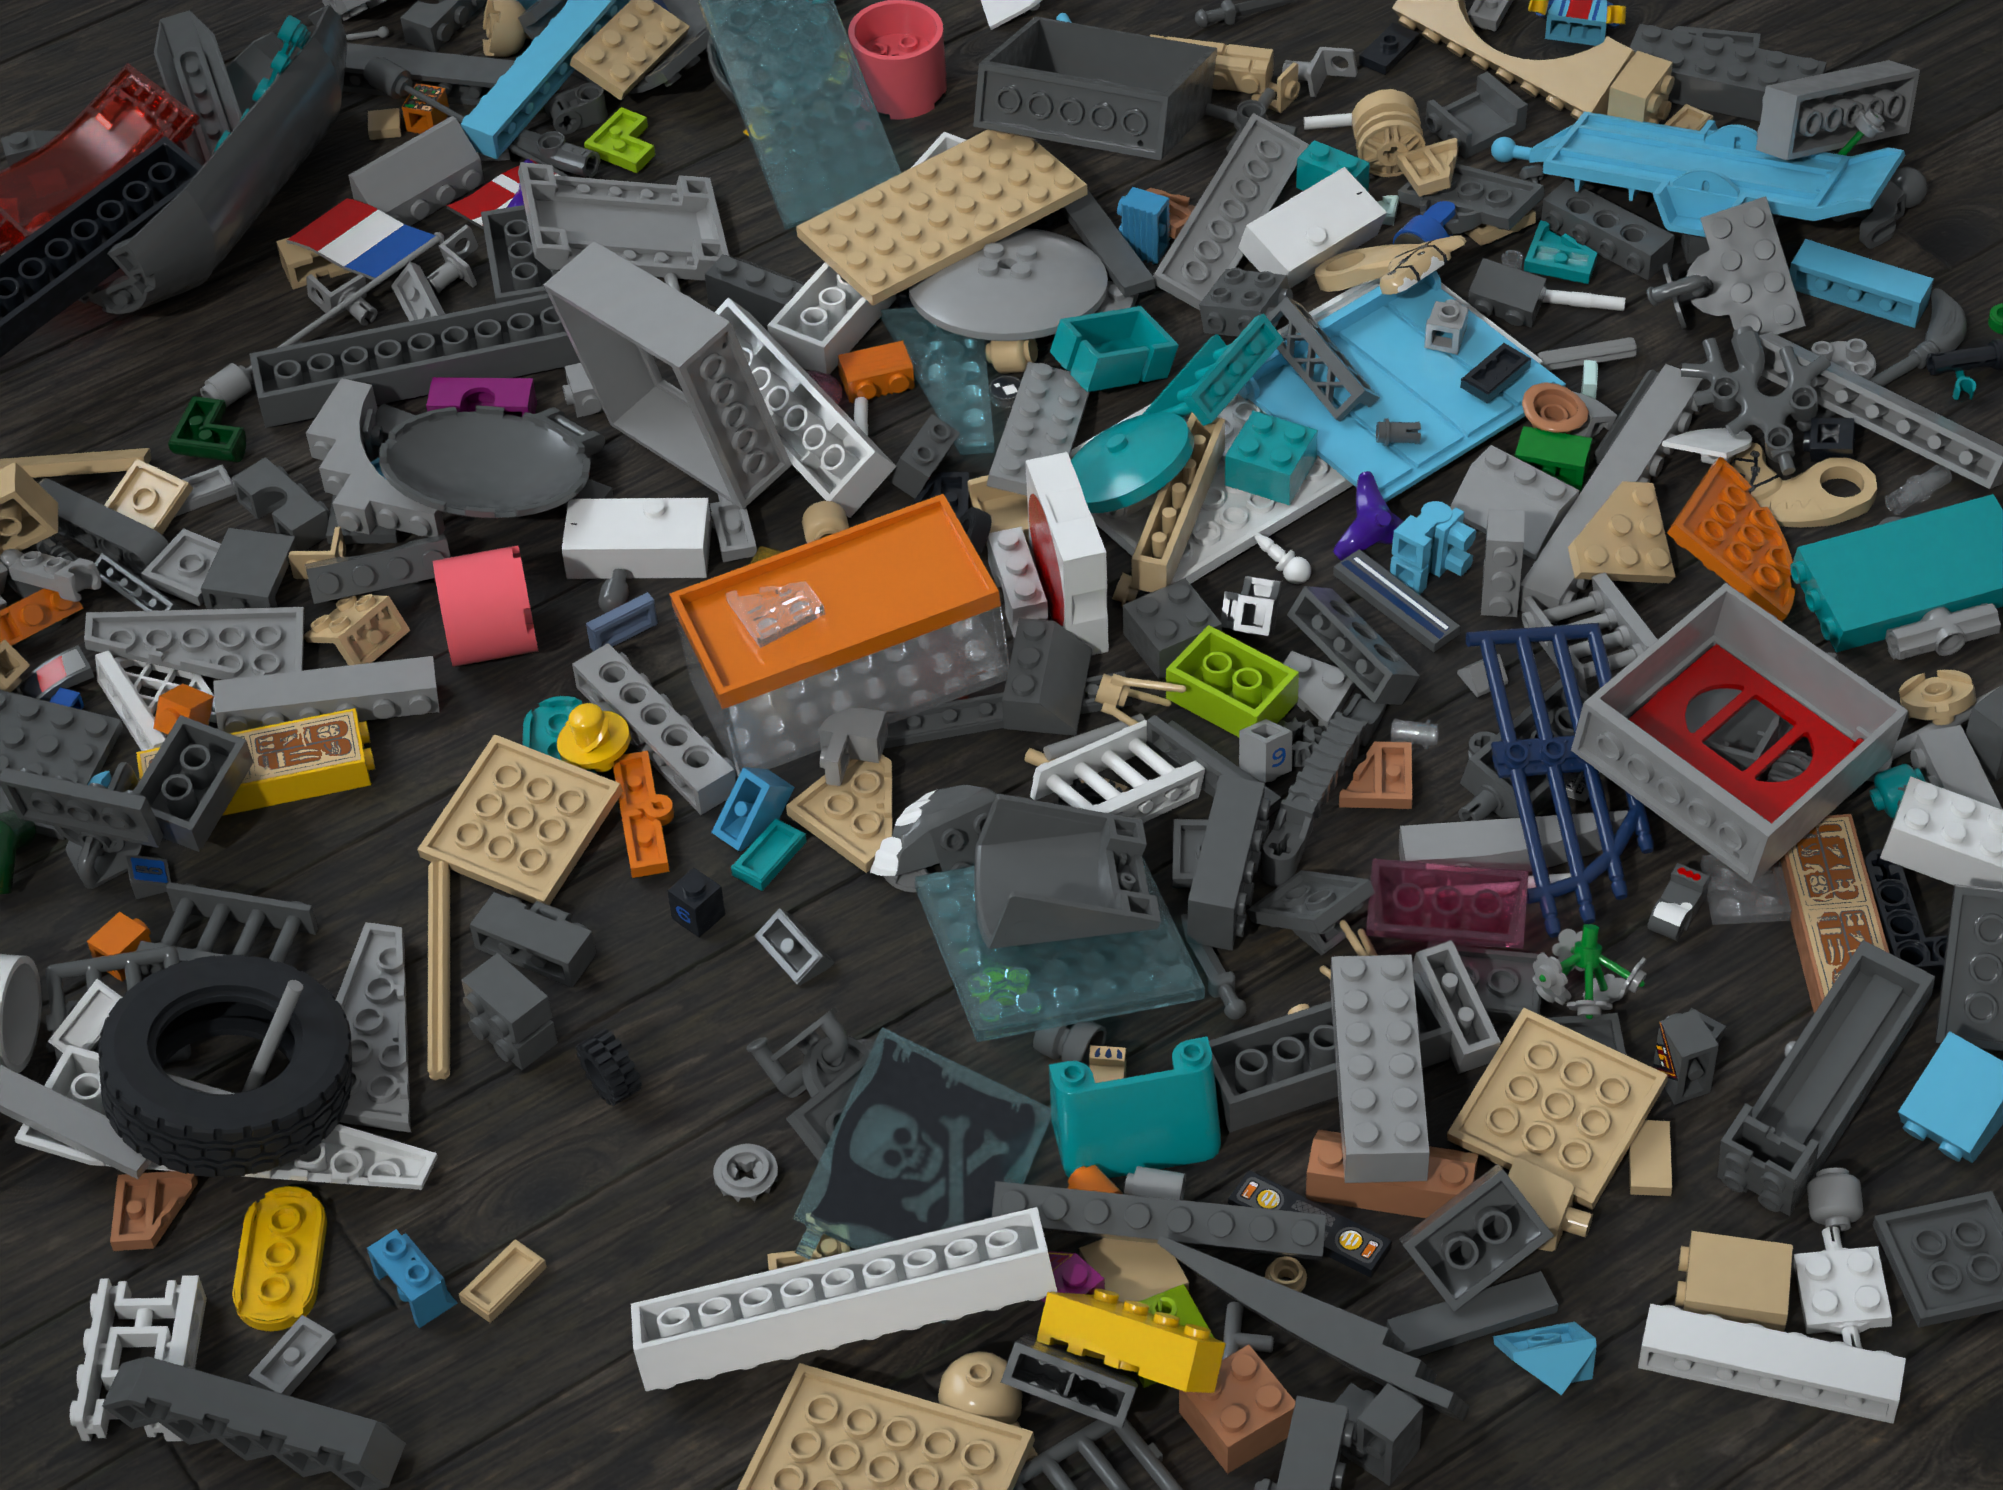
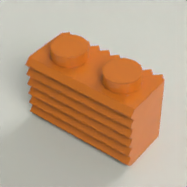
[837,341,915,403]

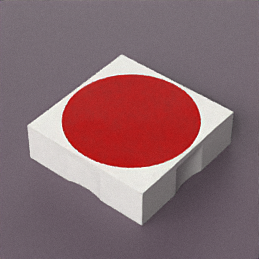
[1025,452,1109,655]

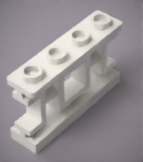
[70,1275,207,1441]

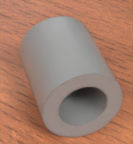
[1124,1166,1186,1200]

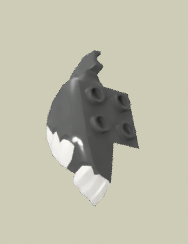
[870,785,1033,895]

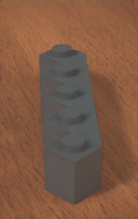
[102,1356,406,1490]

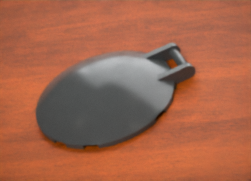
[379,406,605,519]

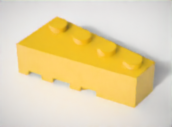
[1036,1289,1226,1393]

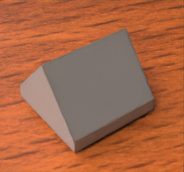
[1457,654,1508,697]

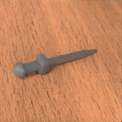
[1195,0,1296,28]
[1181,914,1247,1020]

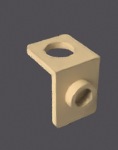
[1252,62,1300,113]
[288,527,346,579]

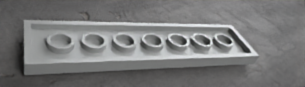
[1153,113,1309,310]

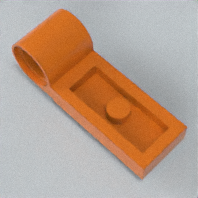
[0,588,83,646]

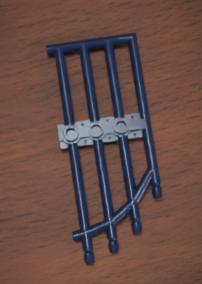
[1466,623,1654,938]

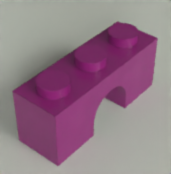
[426,377,537,417]

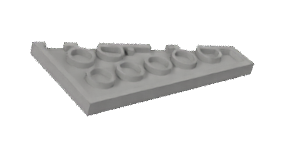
[84,607,305,680]

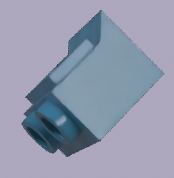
[367,1229,458,1328]

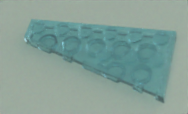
[881,307,995,455]

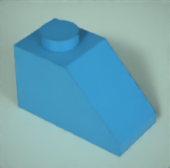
[711,767,795,851]

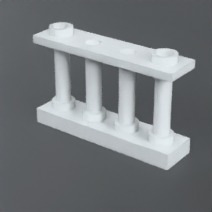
[1030,720,1206,823]

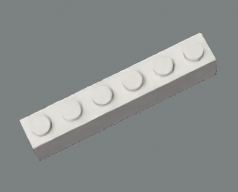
[1638,1303,1906,1424]

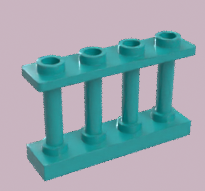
[1142,313,1284,426]

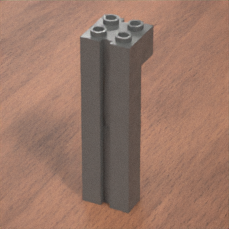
[1717,940,1935,1216]

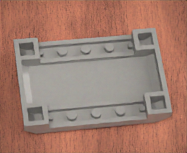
[518,162,729,280]

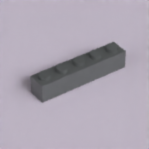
[95,553,185,611]

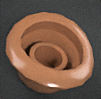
[1522,382,1589,434]

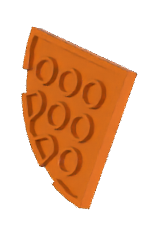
[1667,457,1795,622]

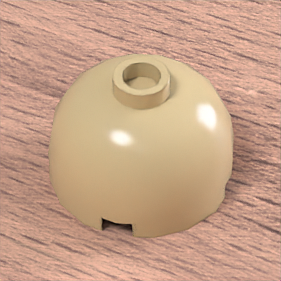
[483,0,531,58]
[938,1351,1023,1425]

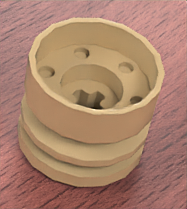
[1351,89,1425,177]

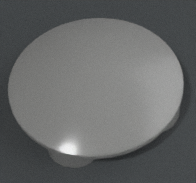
[1811,338,1876,380]

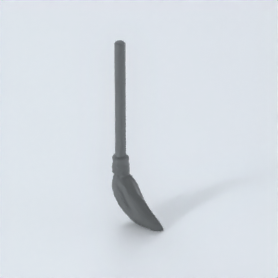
[1797,288,1967,432]

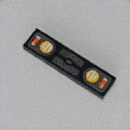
[1228,1170,1392,1278]

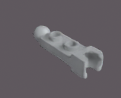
[0,549,101,602]

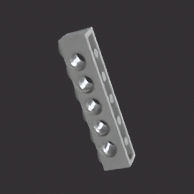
[572,643,738,815]

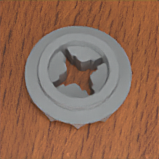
[713,1144,778,1202]

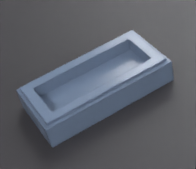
[586,592,658,651]

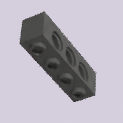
[1541,179,1675,280]
[1287,586,1420,705]

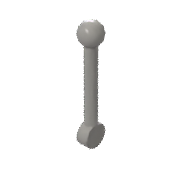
[346,26,389,41]

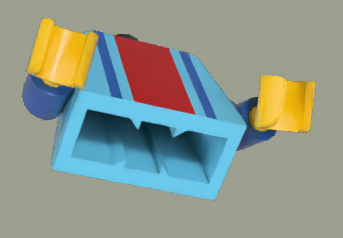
[1528,0,1626,46]

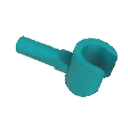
[1952,370,1976,400]

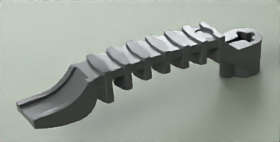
[1261,693,1386,887]

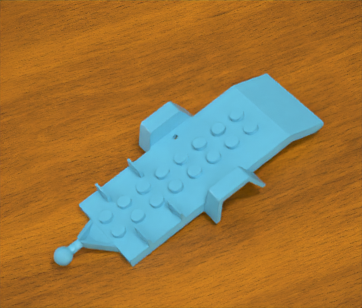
[1491,111,1906,237]

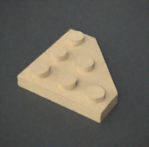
[1568,481,1675,584]
[786,754,893,873]

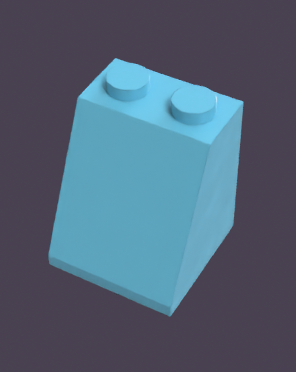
[1898,1031,2003,1163]

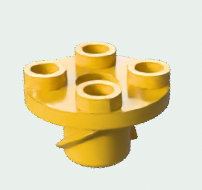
[557,703,631,772]

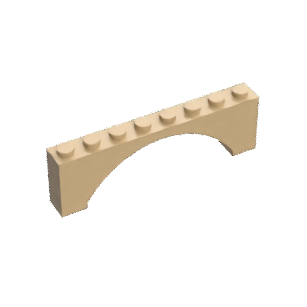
[1392,0,1635,120]

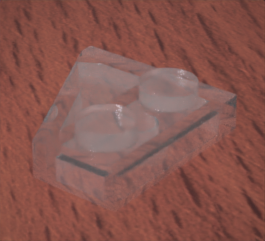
[725,581,826,648]

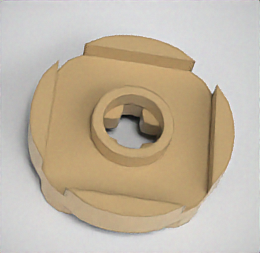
[1899,670,1977,725]

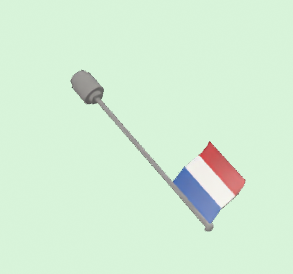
[200,198,444,408]

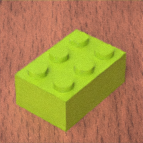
[1166,625,1299,737]

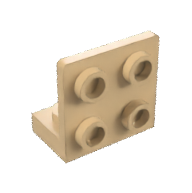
[304,594,410,665]

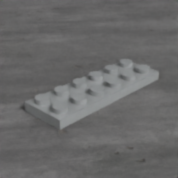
[987,362,1091,496]

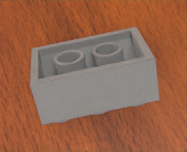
[1450,445,1579,560]

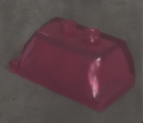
[1366,859,1529,949]

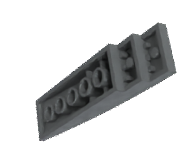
[1157,1236,1469,1422]

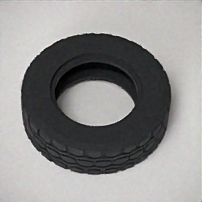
[99,955,352,1177]

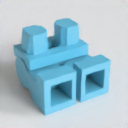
[1390,501,1476,595]

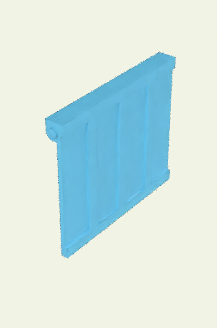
[1238,271,1566,503]

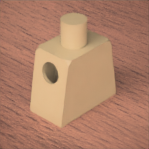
[1508,1157,1593,1251]

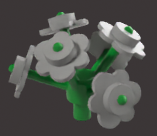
[1532,924,1647,1019]

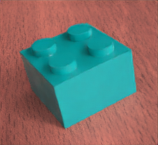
[1225,410,1318,505]

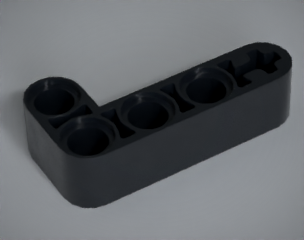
[1865,849,1948,989]

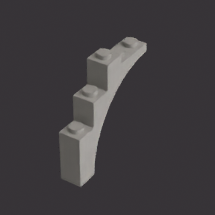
[306,378,445,537]

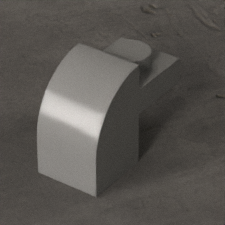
[819,707,888,786]

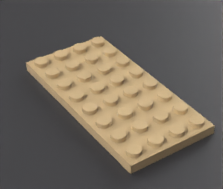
[796,129,1087,306]

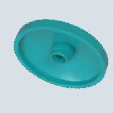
[1071,412,1194,513]

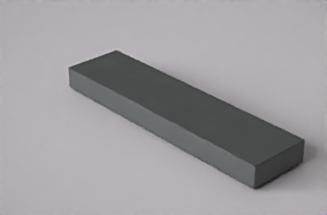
[1387,1271,1558,1358]

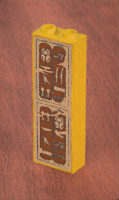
[136,708,375,816]

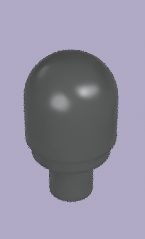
[598,569,629,613]

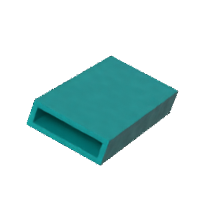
[1790,494,2003,653]

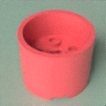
[848,0,947,120]
[433,545,538,667]

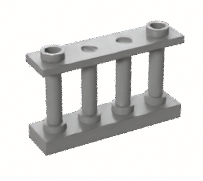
[1522,572,1658,693]

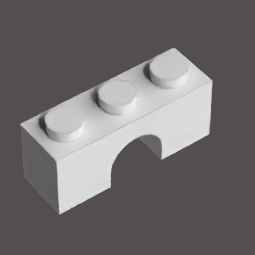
[987,527,1048,638]

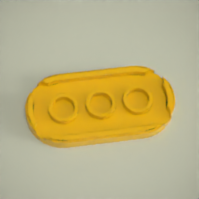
[232,1186,327,1331]

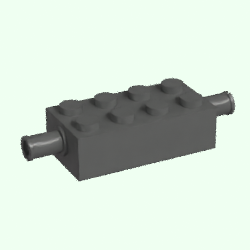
[1458,679,1600,822]

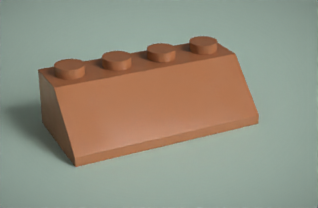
[1306,1130,1479,1218]

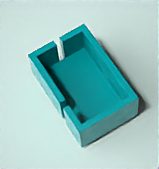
[1050,306,1179,392]

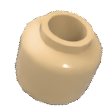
[985,338,1038,374]
[802,501,849,543]

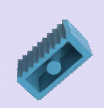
[1117,187,1170,264]

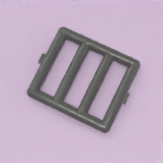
[45,946,191,1063]
[1013,1418,1183,1490]

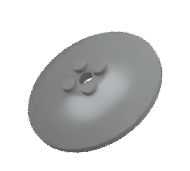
[908,228,1108,341]

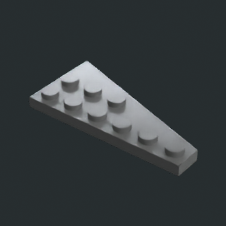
[335,922,411,1132]

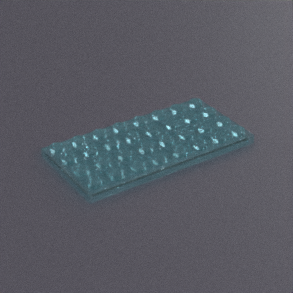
[698,0,901,230]

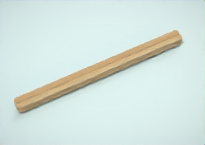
[428,861,450,1081]

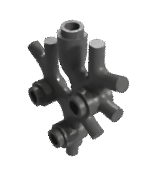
[1681,326,1831,475]

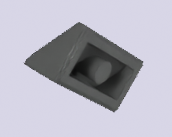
[754,908,835,986]

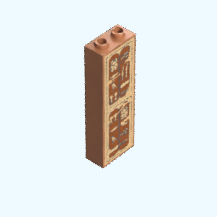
[1776,814,1889,1014]

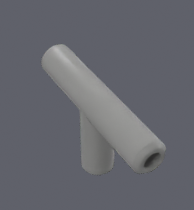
[1222,1302,1274,1360]

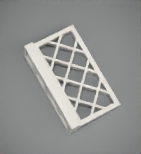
[95,651,217,751]

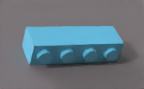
[1790,239,1934,328]

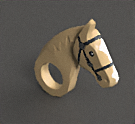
[1315,235,1467,295]
[1730,442,1877,528]

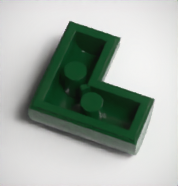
[168,396,246,463]
[0,810,36,894]

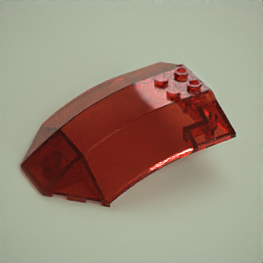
[0,63,200,257]

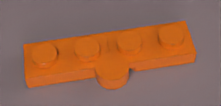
[613,751,674,878]

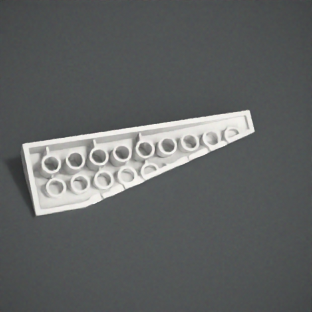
[15,1044,437,1190]

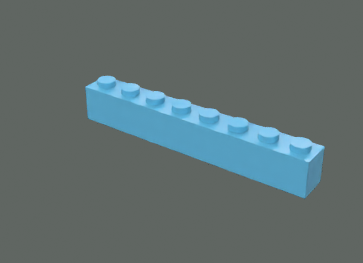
[461,0,630,159]

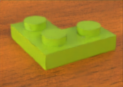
[584,107,655,173]

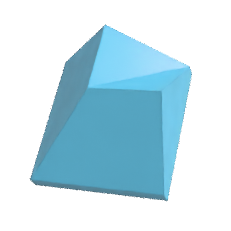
[1493,1322,1597,1395]

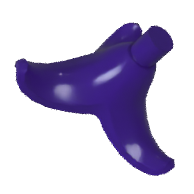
[1333,471,1404,561]

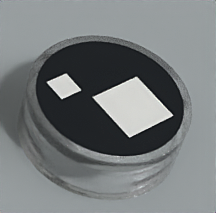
[989,376,1021,408]

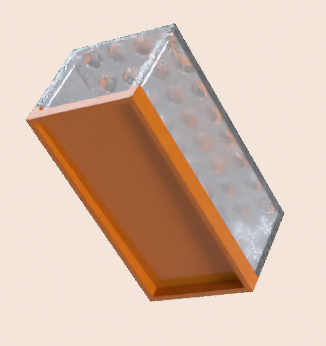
[670,494,1009,778]

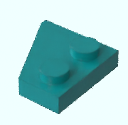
[1524,220,1597,284]

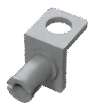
[1282,47,1358,97]
[426,225,478,295]
[306,274,377,326]

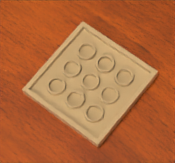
[417,734,623,905]
[1447,1008,1668,1210]

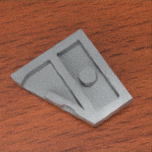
[1283,651,1356,731]

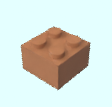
[1179,1344,1295,1474]

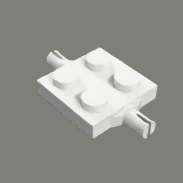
[1794,1227,1892,1349]

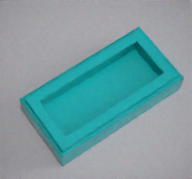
[731,818,807,891]

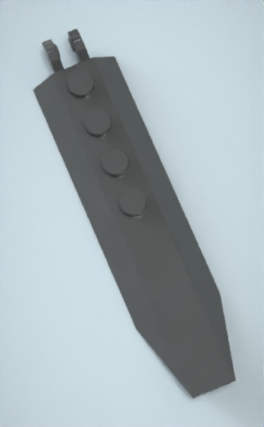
[154,10,242,166]

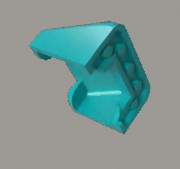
[1049,1037,1221,1178]

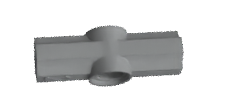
[1885,603,2001,660]

